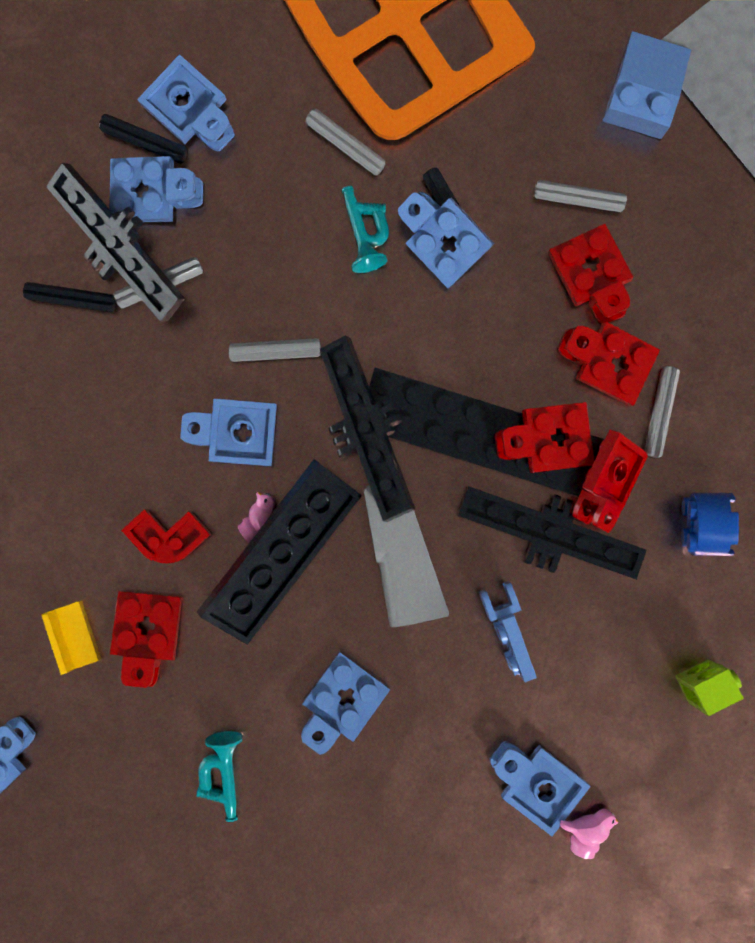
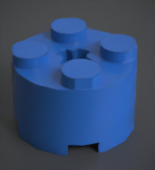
[681,493,739,556]

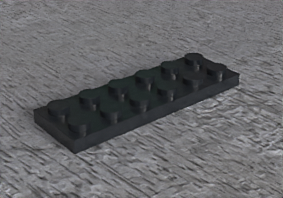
[197,459,362,645]

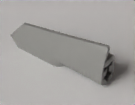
[364,485,449,627]

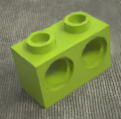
[675,659,744,716]

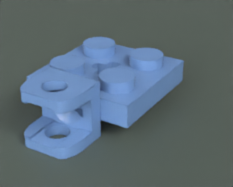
[137,54,235,151]
[109,156,203,222]
[398,192,495,289]
[180,399,277,467]
[479,581,537,682]
[301,652,390,755]
[0,716,36,794]
[490,741,591,836]

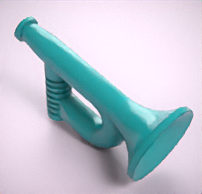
[341,186,389,273]
[196,731,243,822]

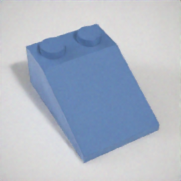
[602,31,691,139]

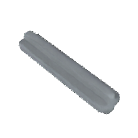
[306,108,386,175]
[534,180,627,212]
[114,257,203,308]
[228,338,321,362]
[644,366,680,458]

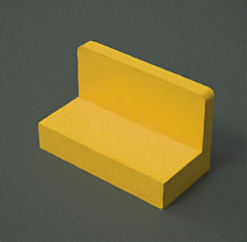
[41,600,101,675]

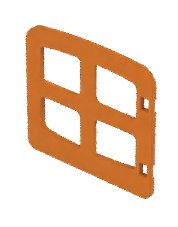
[285,0,535,140]

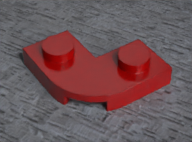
[121,509,212,563]

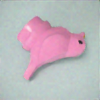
[238,492,276,543]
[560,809,618,859]

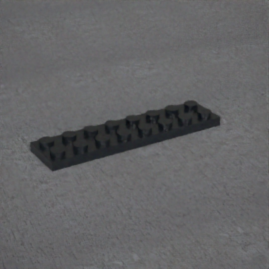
[369,367,604,497]

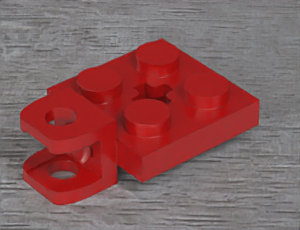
[548,224,634,324]
[558,322,660,406]
[495,402,594,473]
[572,429,648,533]
[110,591,183,688]

